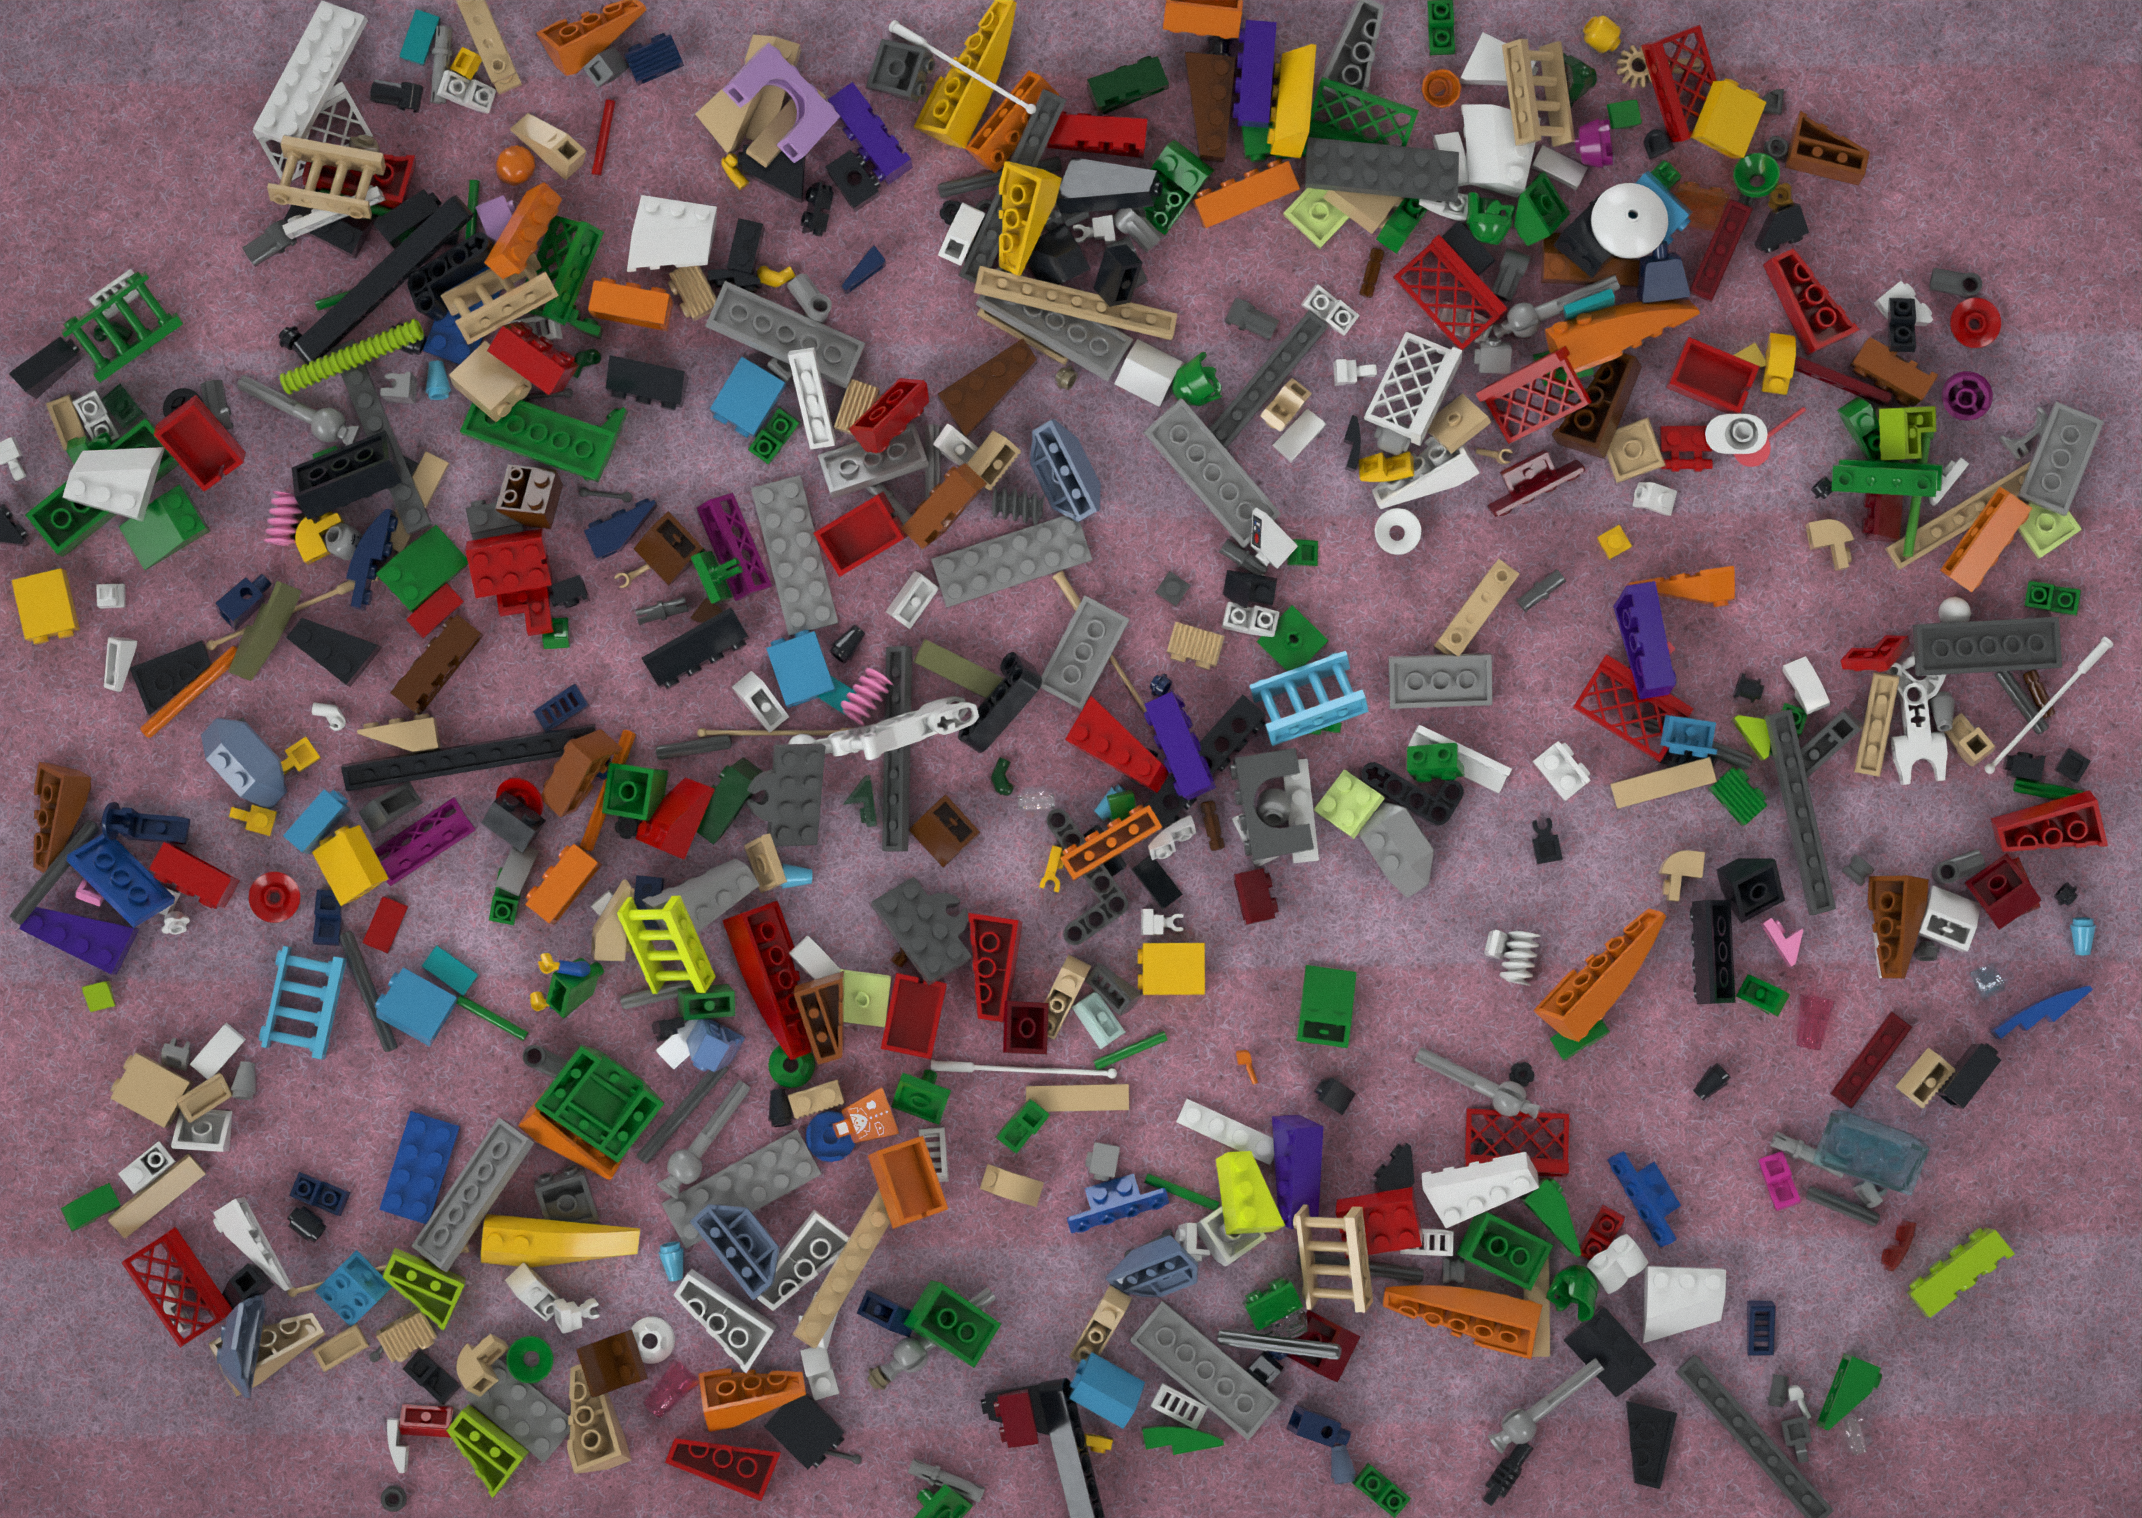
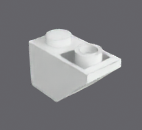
[938,203,986,266]
[1874,281,1933,327]
[118,1141,175,1194]
[505,1262,560,1322]

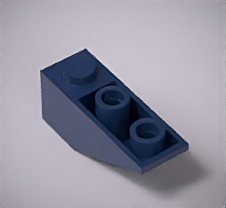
[584,498,658,561]

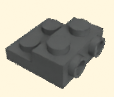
[866,39,935,103]
[466,497,524,540]
[534,1165,599,1223]

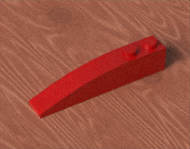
[722,900,812,1060]

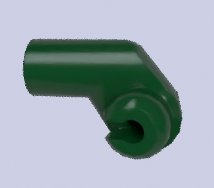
[93,321,133,342]
[573,348,602,379]
[991,757,1014,796]

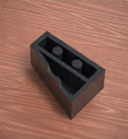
[286,618,382,687]

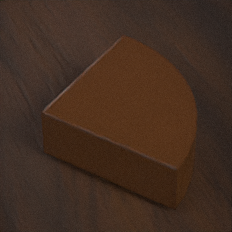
[690,598,723,623]

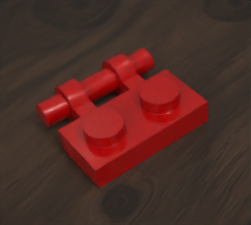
[1660,426,1713,472]

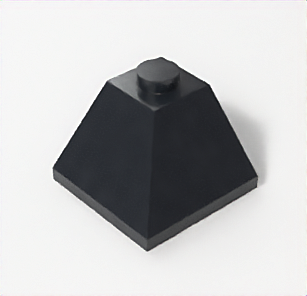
[1028,224,1090,285]
[1716,858,1785,923]

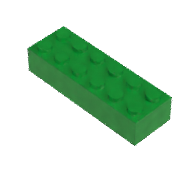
[25,418,179,557]

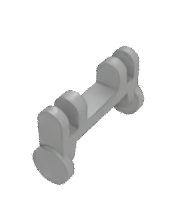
[1998,406,2048,461]

